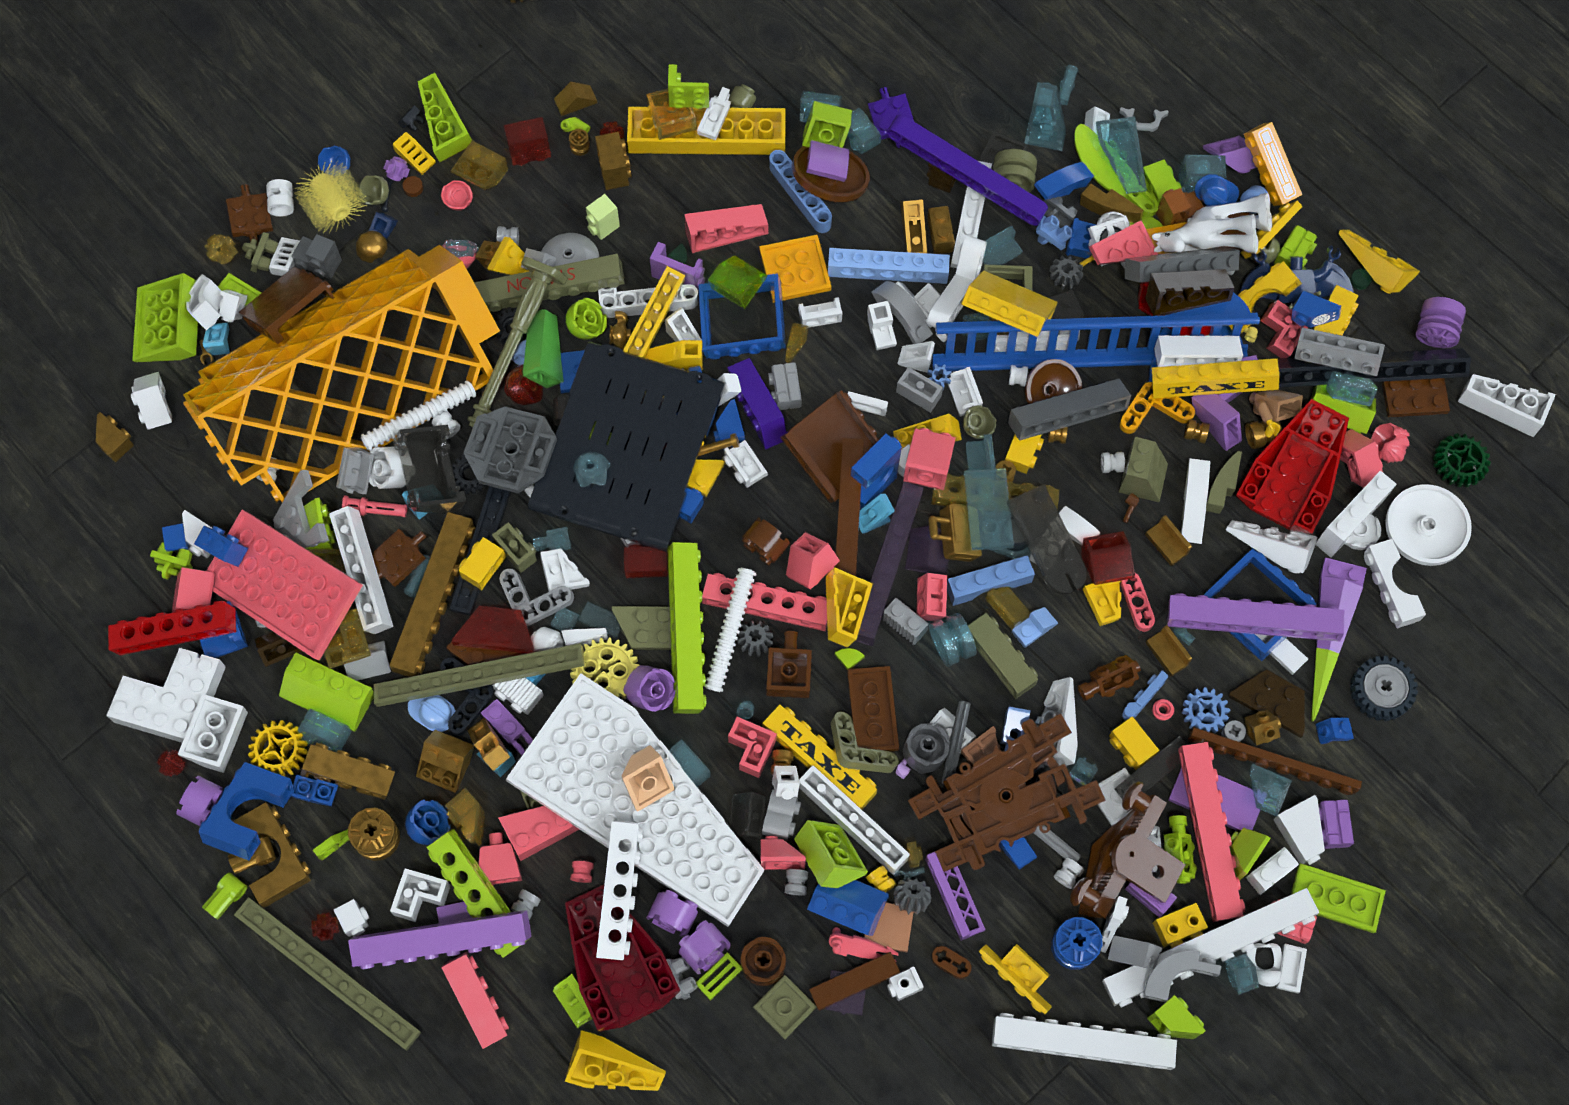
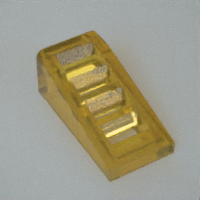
[785,323,809,363]

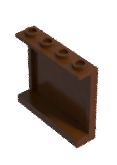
[239,267,335,344]
[780,390,879,503]

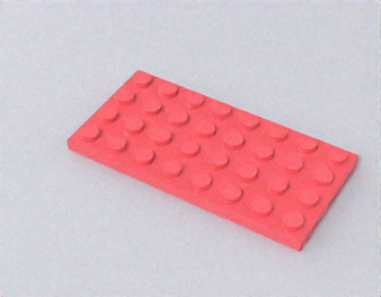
[207,510,363,660]

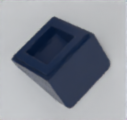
[369,212,398,239]

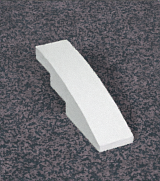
[1181,458,1210,544]

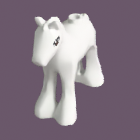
[1152,193,1272,254]

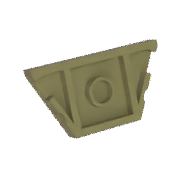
[612,606,671,650]

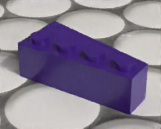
[727,358,786,450]

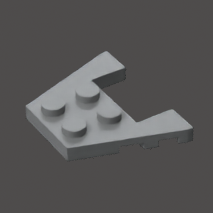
[273,470,329,549]

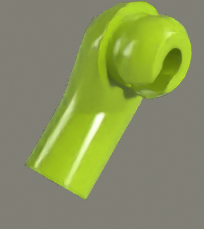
[560,117,591,133]

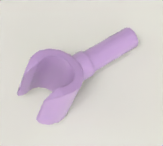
[896,758,911,779]

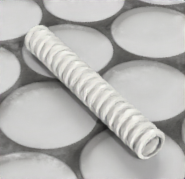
[361,380,476,451]
[705,568,756,692]

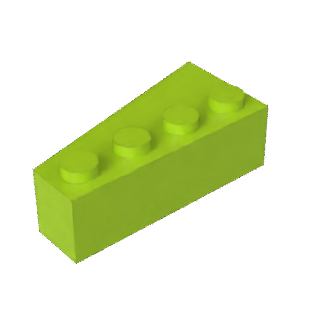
[418,73,474,162]

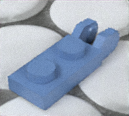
[1122,671,1168,721]

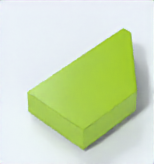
[313,830,349,860]

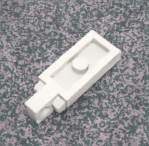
[697,87,731,140]

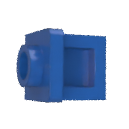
[1316,718,1354,744]

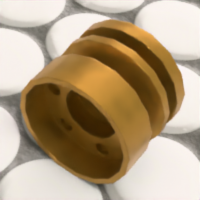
[348,808,400,861]

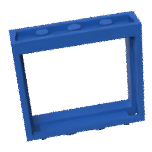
[698,273,786,359]
[1203,548,1316,661]

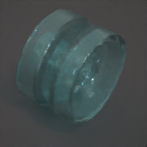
[929,612,977,667]

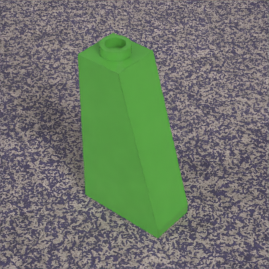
[523,310,563,388]

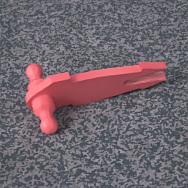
[829,927,898,962]

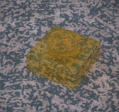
[906,841,923,868]

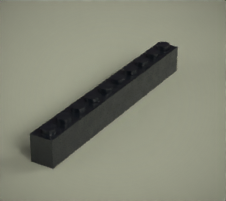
[1278,348,1471,387]

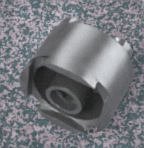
[903,724,950,774]

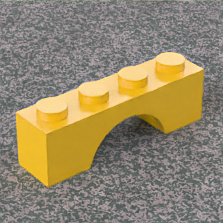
[1228,261,1302,333]

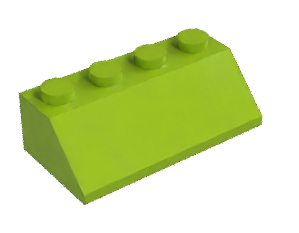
[279,653,374,732]

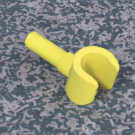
[1243,327,1258,343]

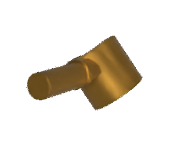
[200,340,214,366]

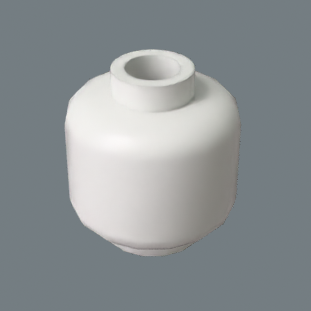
[531,627,564,652]

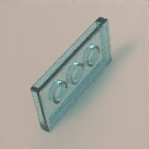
[964,468,1014,550]

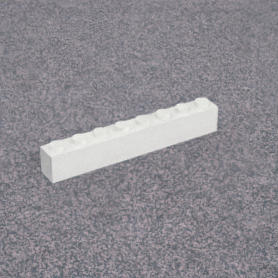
[992,1013,1177,1070]

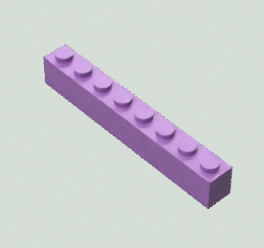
[1167,594,1344,641]
[348,910,532,969]

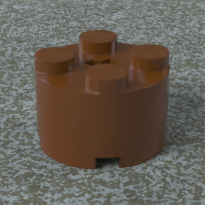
[742,517,790,566]
[741,937,786,986]

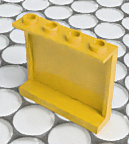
[962,271,1058,337]

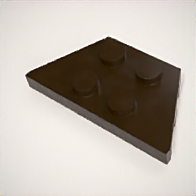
[1228,669,1305,738]

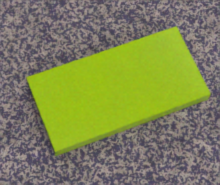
[1291,863,1386,933]

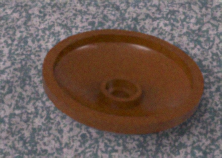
[1025,359,1082,404]

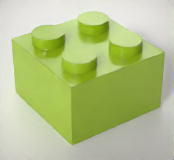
[802,101,852,148]

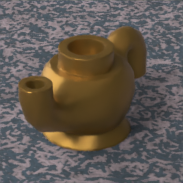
[610,311,631,350]

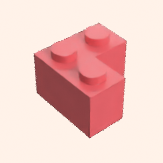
[1260,300,1308,359]
[1340,429,1383,487]
[728,717,777,778]

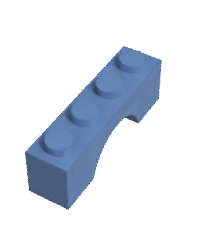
[947,555,1035,606]

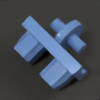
[1036,215,1072,250]

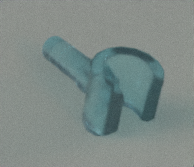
[894,867,925,884]

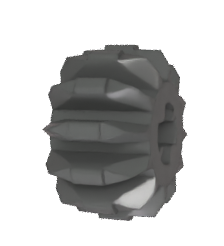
[1049,255,1083,290]
[737,620,773,657]
[893,877,931,915]

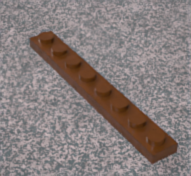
[1187,728,1362,795]

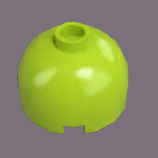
[566,298,607,340]

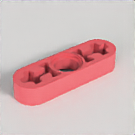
[1120,572,1155,632]

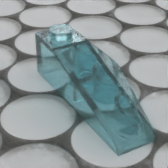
[1096,117,1147,194]

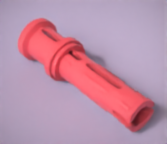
[342,495,407,517]

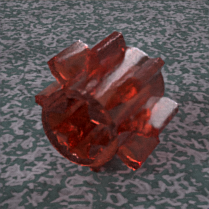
[600,121,624,139]
[157,749,185,777]
[311,913,339,941]

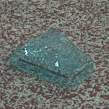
[1250,764,1292,817]

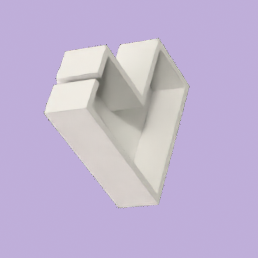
[107,648,226,743]

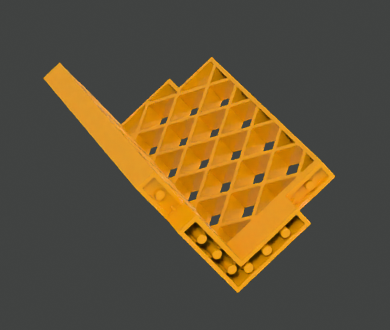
[183,245,500,503]

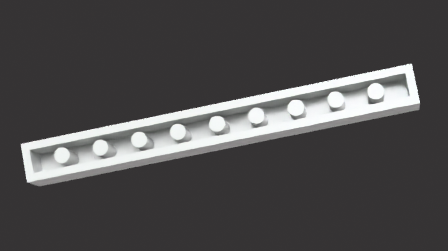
[1102,888,1319,1008]

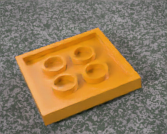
[759,235,831,303]

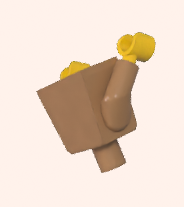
[1249,390,1303,438]

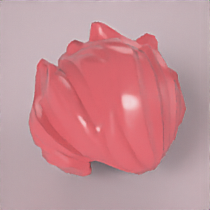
[1371,423,1410,464]

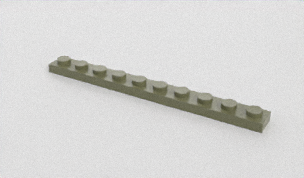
[373,643,585,707]
[234,897,421,1051]

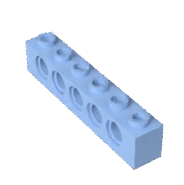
[828,248,950,284]

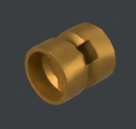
[1245,420,1282,449]

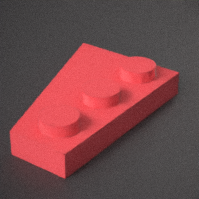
[1089,220,1158,265]

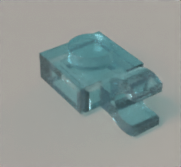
[533,527,571,551]

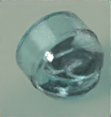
[736,700,754,719]

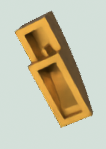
[1080,184,1144,223]
[468,717,510,771]

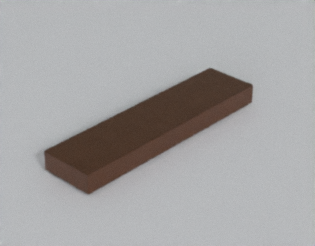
[809,952,900,1011]

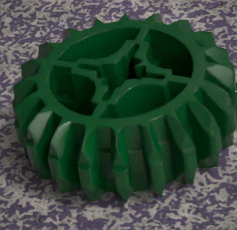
[1433,433,1491,488]

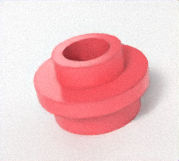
[1152,699,1174,721]

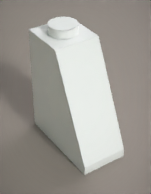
[1273,795,1325,865]

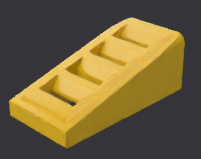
[393,132,436,175]

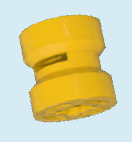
[866,865,896,892]

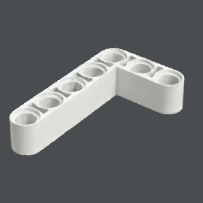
[927,235,987,327]
[598,284,698,318]

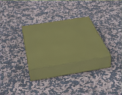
[753,975,817,1040]

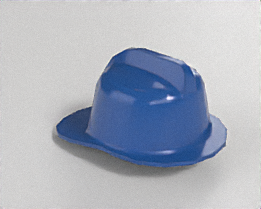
[1195,174,1239,206]

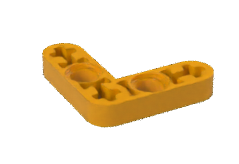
[1120,382,1195,434]

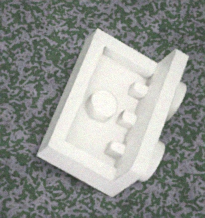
[723,440,768,488]

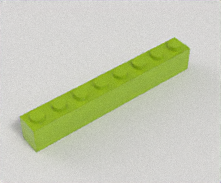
[668,542,706,714]

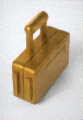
[928,503,982,562]

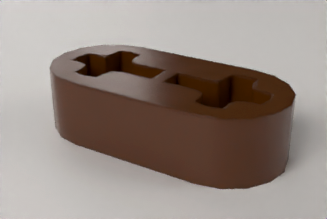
[931,946,971,979]

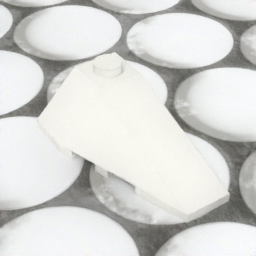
[1035,677,1077,766]

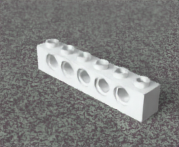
[597,821,643,960]

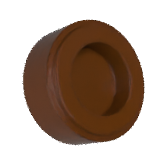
[403,176,423,197]

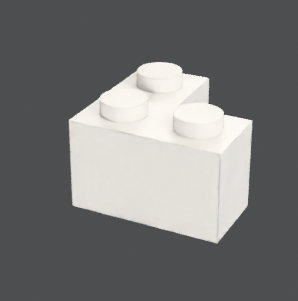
[131,372,172,429]
[390,869,451,922]

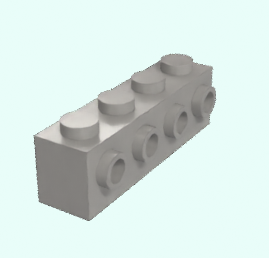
[1295,327,1385,376]

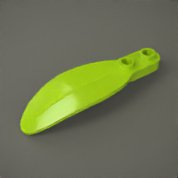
[1074,124,1159,217]

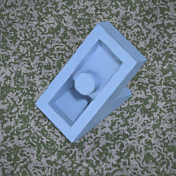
[1012,607,1058,648]

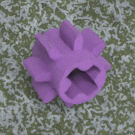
[383,156,410,181]

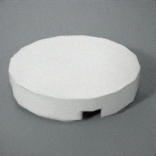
[1345,513,1381,550]

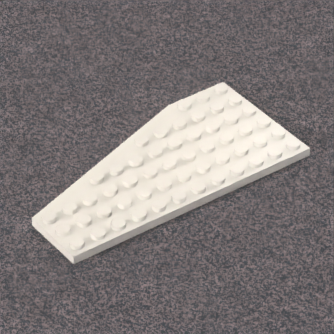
[506,673,764,927]

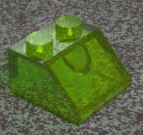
[708,255,767,309]

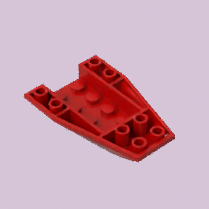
[1236,399,1349,534]

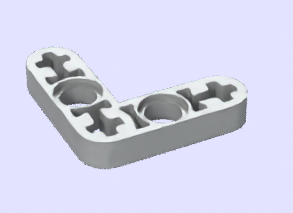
[499,569,574,626]

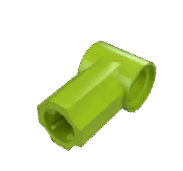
[202,873,247,920]

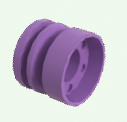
[1416,297,1466,348]

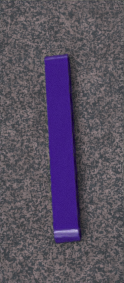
[887,115,1048,226]

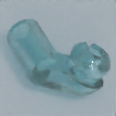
[1174,627,1196,646]

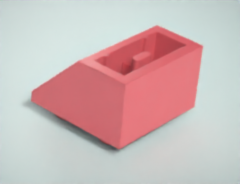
[786,532,840,590]

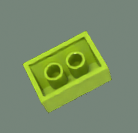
[1310,384,1376,434]
[794,820,868,888]

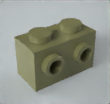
[492,522,537,574]

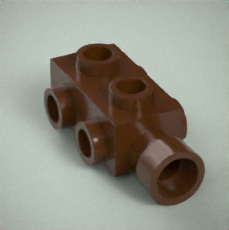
[1077,655,1141,701]

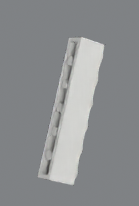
[329,506,393,634]
[799,766,910,875]

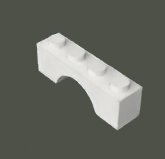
[1364,539,1426,628]

